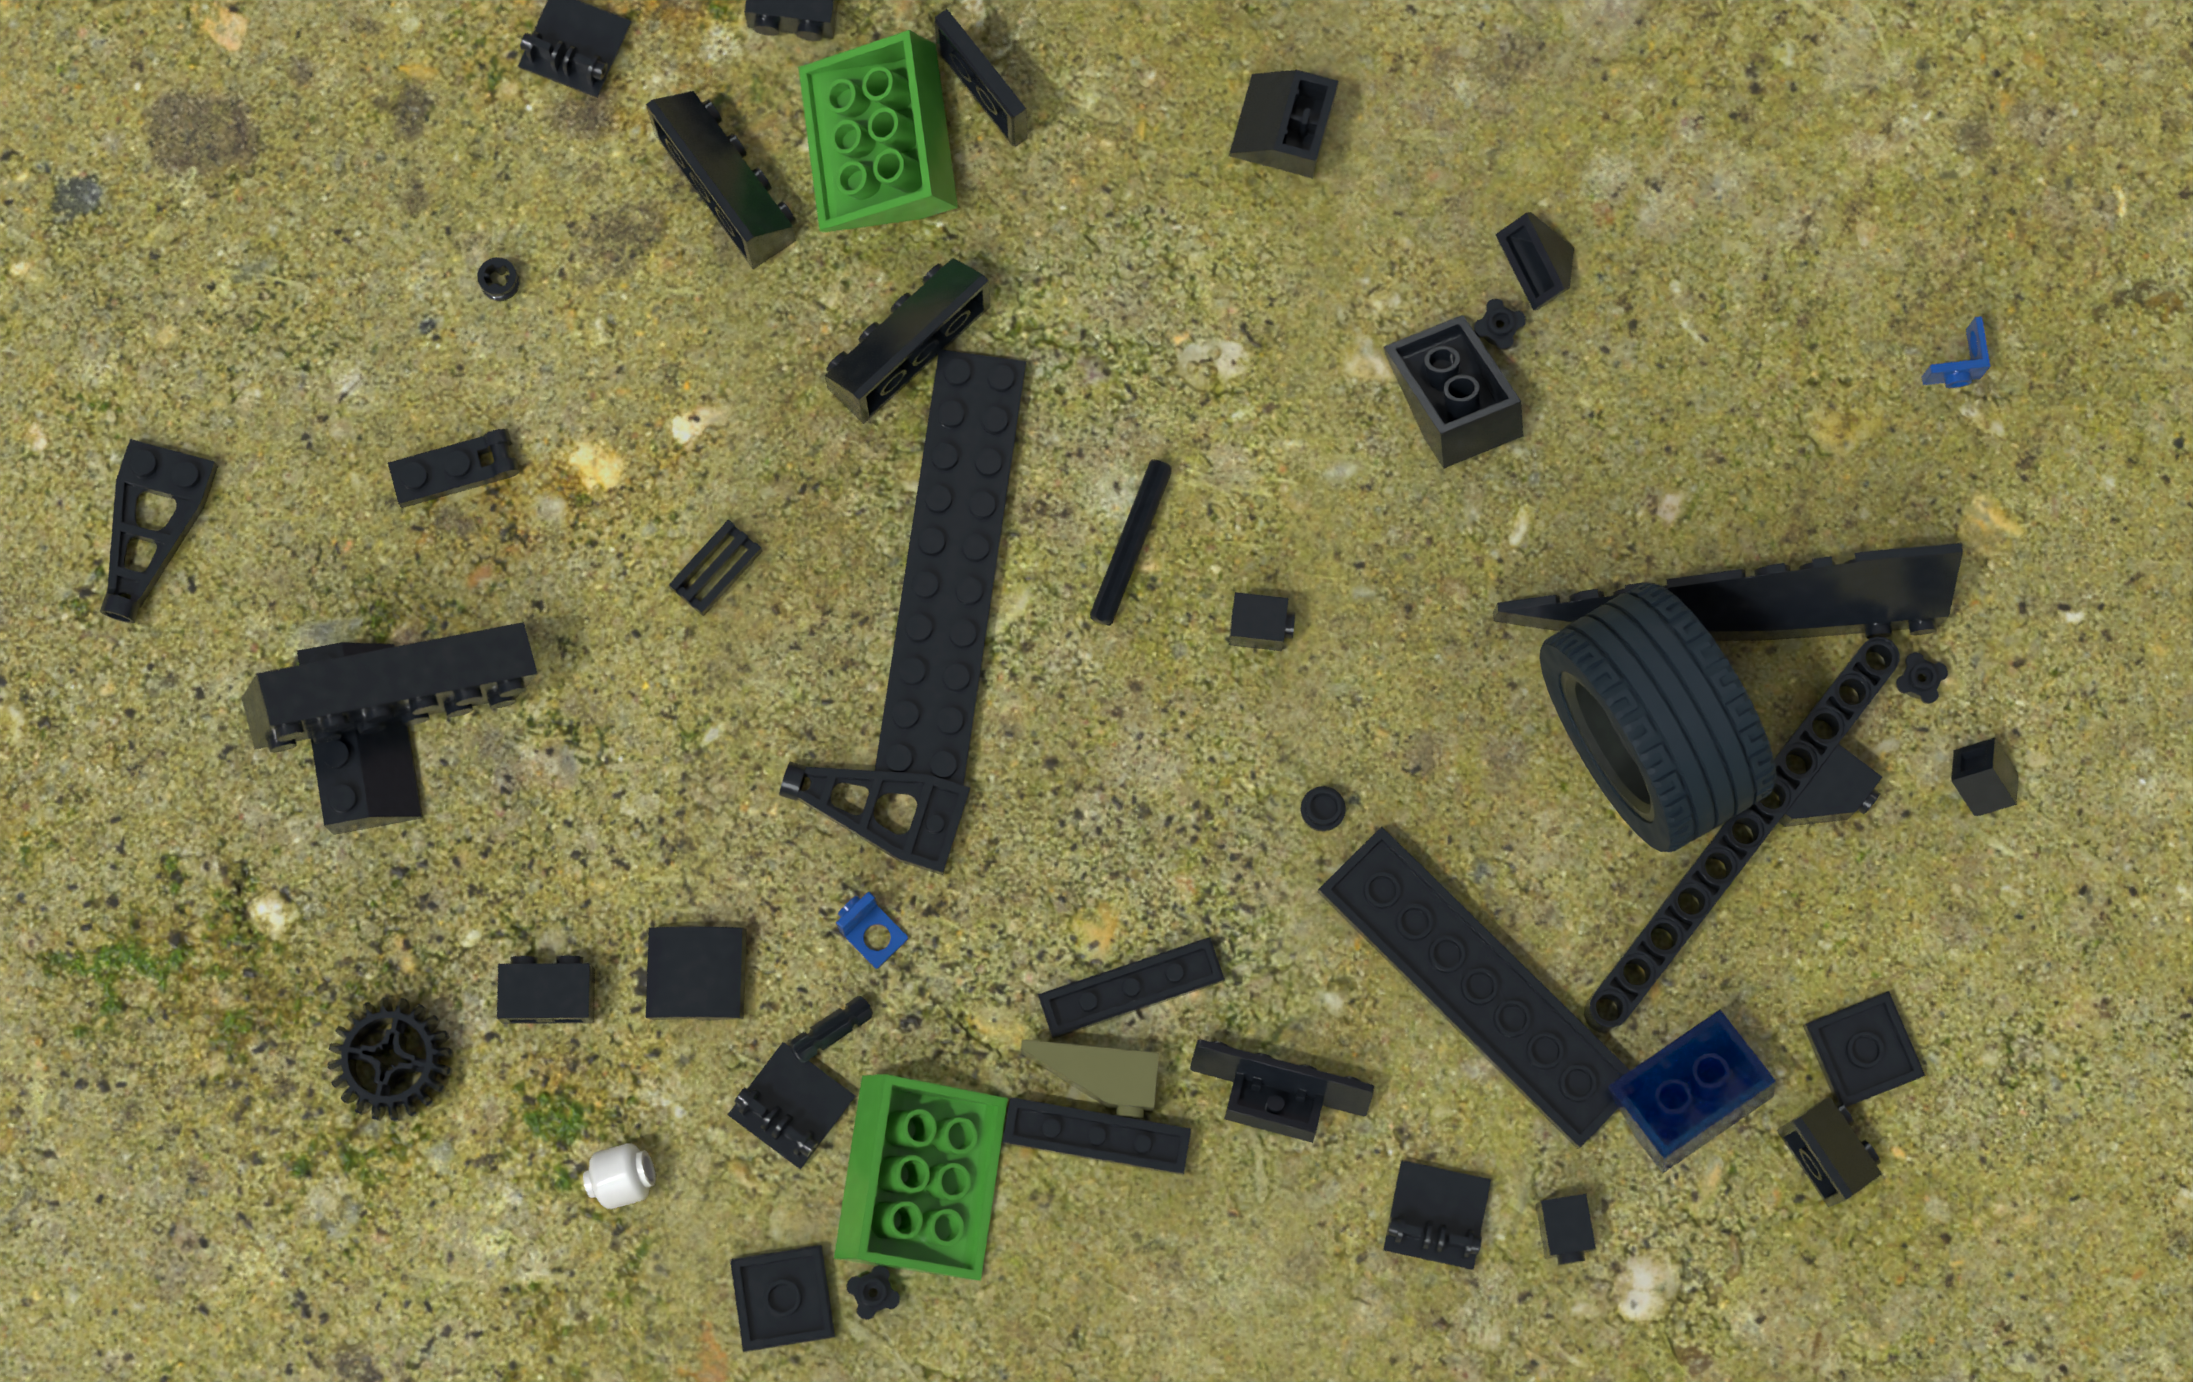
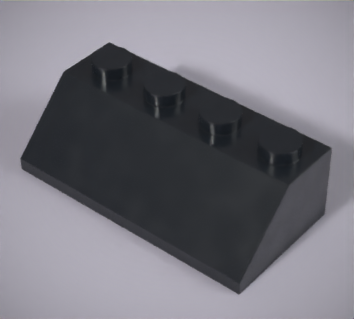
[646,91,797,269]
[825,258,990,424]
[297,642,423,835]

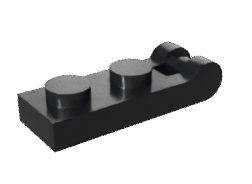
[388,429,520,508]

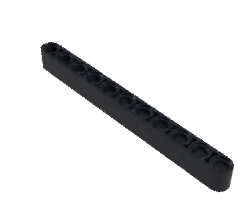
[1584,637,1900,1033]

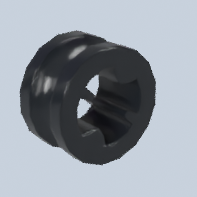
[477,257,520,301]

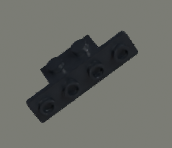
[1190,1039,1375,1143]

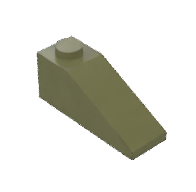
[1021,1039,1159,1119]

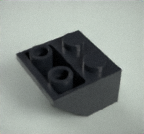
[1229,70,1339,179]

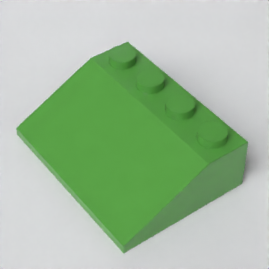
[798,30,958,233]
[834,1074,1008,1281]

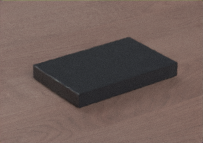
[934,9,1027,147]

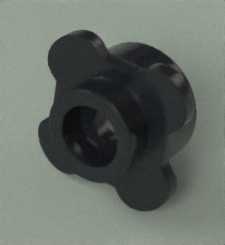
[1474,299,1526,350]
[1896,652,1948,704]
[846,1266,900,1320]

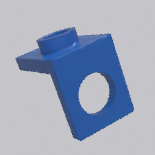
[1921,316,1991,388]
[836,891,908,969]

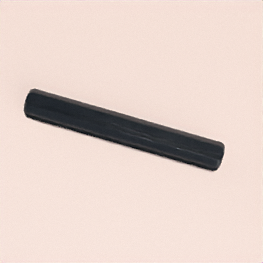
[1090,459,1172,626]

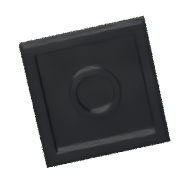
[1803,991,1926,1107]
[730,1245,836,1352]

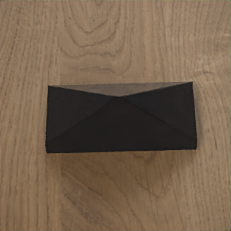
[1495,212,1574,311]

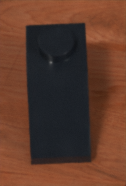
[1779,744,1882,827]

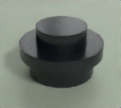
[1300,786,1346,832]

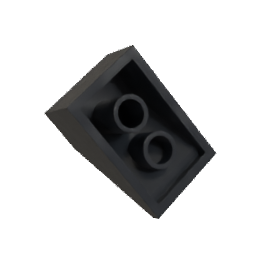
[1384,315,1524,468]

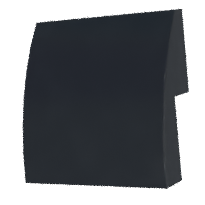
[645,927,747,1021]

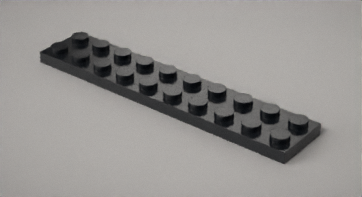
[875,349,1026,785]

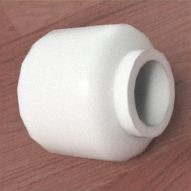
[583,1143,656,1209]

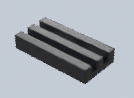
[669,519,762,616]

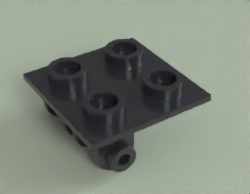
[518,0,632,98]
[728,1042,856,1170]
[1383,1160,1491,1270]

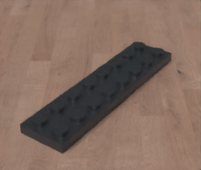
[1317,827,1643,1149]

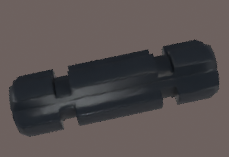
[789,996,873,1063]

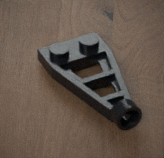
[100,439,218,623]
[779,761,970,875]

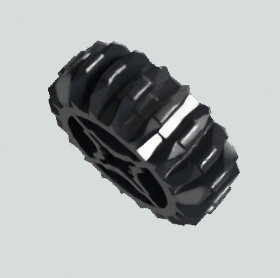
[328,997,454,1122]

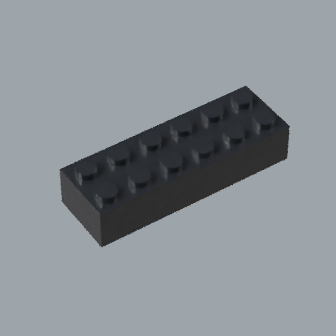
[241,622,538,753]

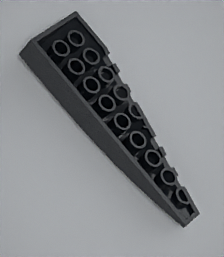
[1493,543,1963,641]

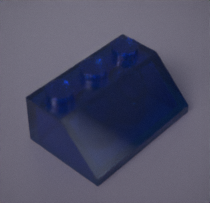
[1608,1009,1776,1174]

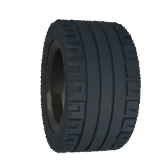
[1539,582,1777,852]

